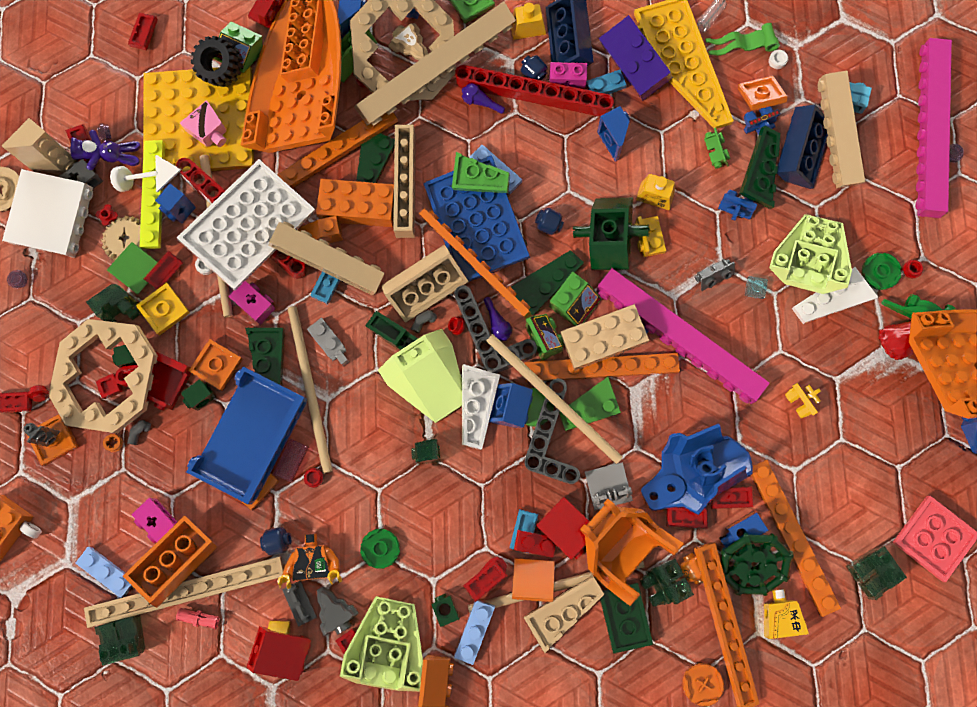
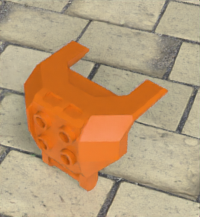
[580,499,684,606]

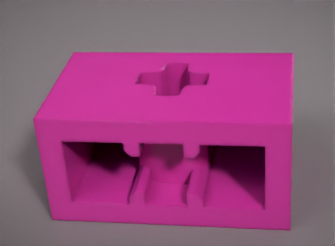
[549,62,587,89]
[228,281,276,325]
[131,498,177,543]

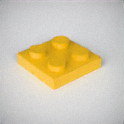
[136,283,190,336]

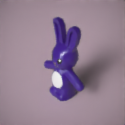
[70,130,140,170]

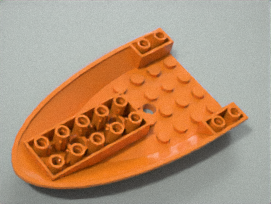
[241,0,341,153]
[909,309,977,419]

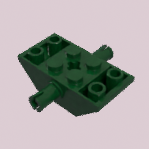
[573,197,650,270]

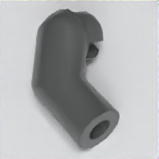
[411,310,437,333]
[127,420,151,445]

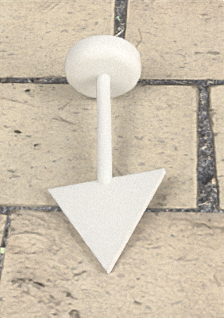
[110,155,181,192]

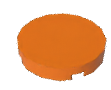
[682,663,724,706]

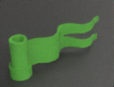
[705,23,780,56]

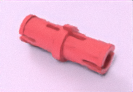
[176,608,220,629]

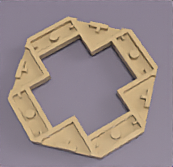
[350,0,456,101]
[48,319,158,434]

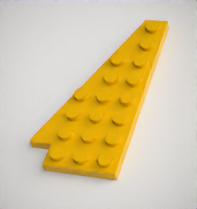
[634,0,734,129]

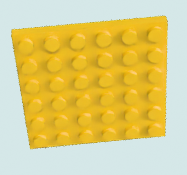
[143,66,254,174]

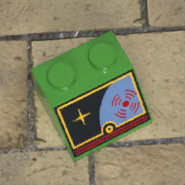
[213,22,263,73]
[549,272,601,326]
[525,314,564,361]

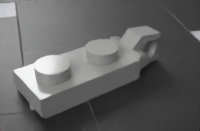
[307,317,349,367]

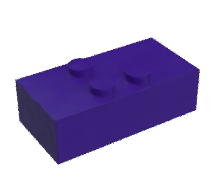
[599,15,673,101]

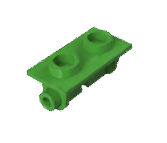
[704,127,730,169]

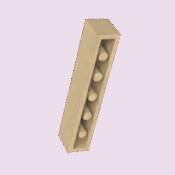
[818,71,865,189]
[394,125,416,238]
[268,221,384,295]

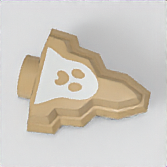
[389,23,428,60]

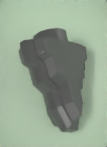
[317,586,359,636]

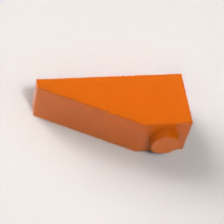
[297,216,343,243]

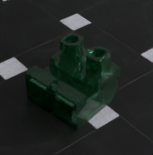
[86,284,141,322]
[846,546,907,600]
[640,558,694,606]
[94,615,145,666]

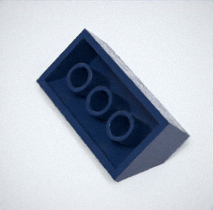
[545,0,594,66]
[777,105,828,189]

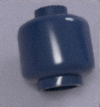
[521,55,547,80]
[535,208,564,235]
[260,527,292,555]

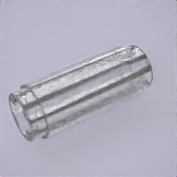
[697,0,727,32]

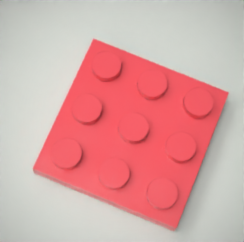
[892,496,977,582]

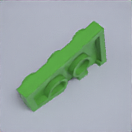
[452,152,510,193]
[559,377,621,431]

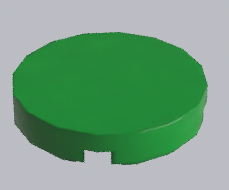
[861,253,902,290]
[360,529,400,569]

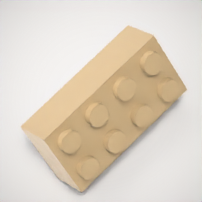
[561,304,649,371]

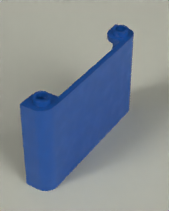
[186,367,307,505]

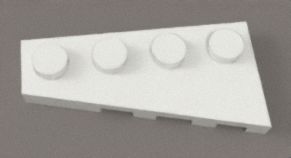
[792,267,878,324]
[462,364,500,450]

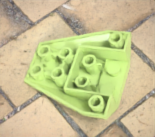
[769,214,852,294]
[378,329,462,423]
[340,596,423,692]

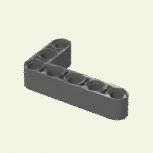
[454,285,537,374]
[524,378,580,484]

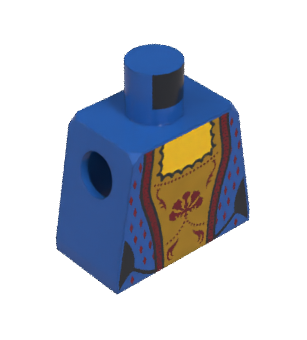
[719,511,769,548]

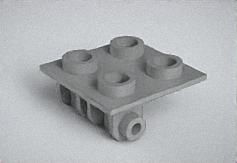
[585,462,633,510]

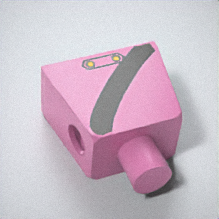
[180,100,226,147]

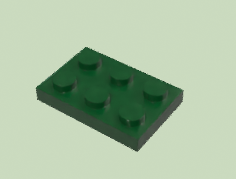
[600,583,653,654]

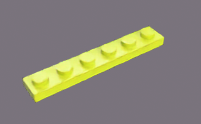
[140,140,165,249]

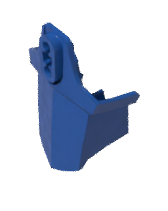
[641,424,753,515]

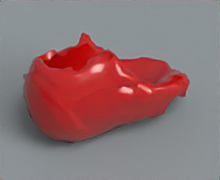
[878,321,914,360]

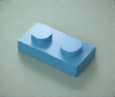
[586,70,627,94]
[310,272,340,305]

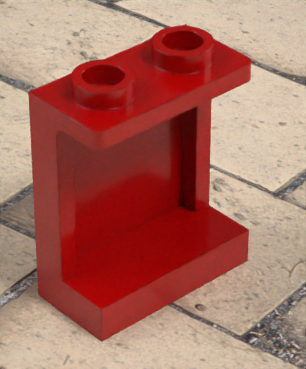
[146,351,191,411]
[536,497,590,560]
[246,626,311,681]

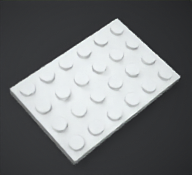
[177,159,315,291]

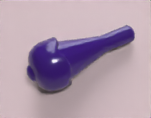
[462,83,505,114]
[484,297,512,341]

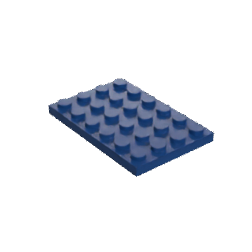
[423,155,530,283]

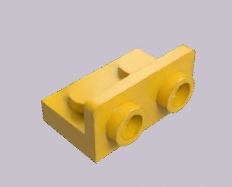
[633,216,666,257]

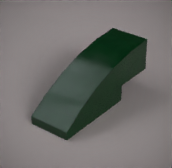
[365,311,418,351]

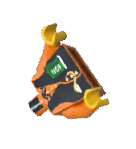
[278,534,342,589]

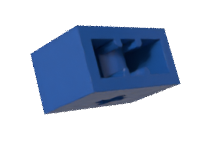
[155,184,196,224]

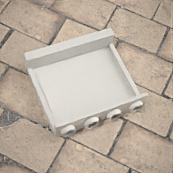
[2,169,93,258]

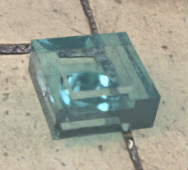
[745,276,768,299]

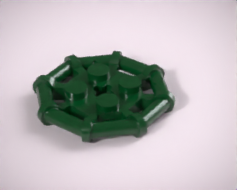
[721,533,794,596]

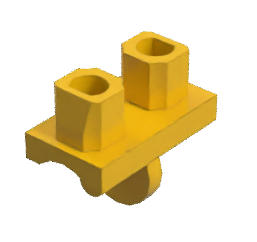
[785,383,821,418]

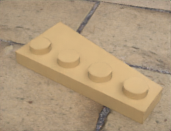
[524,576,604,653]

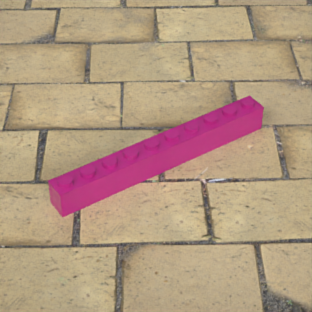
[915,38,952,218]
[596,268,769,404]

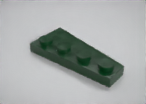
[739,126,781,209]
[511,250,584,317]
[245,328,285,386]

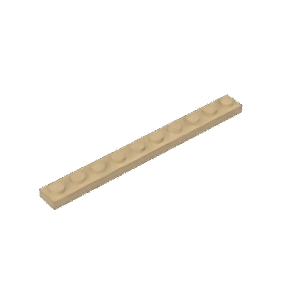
[84,557,284,628]

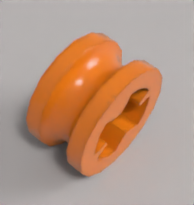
[103,434,123,452]

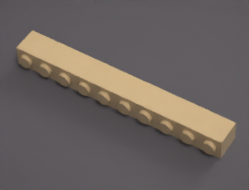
[354,2,516,126]

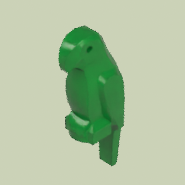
[881,294,957,318]

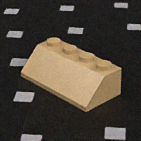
[2,118,78,177]
[381,244,469,323]

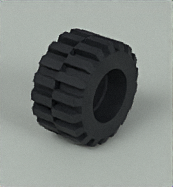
[191,36,243,87]

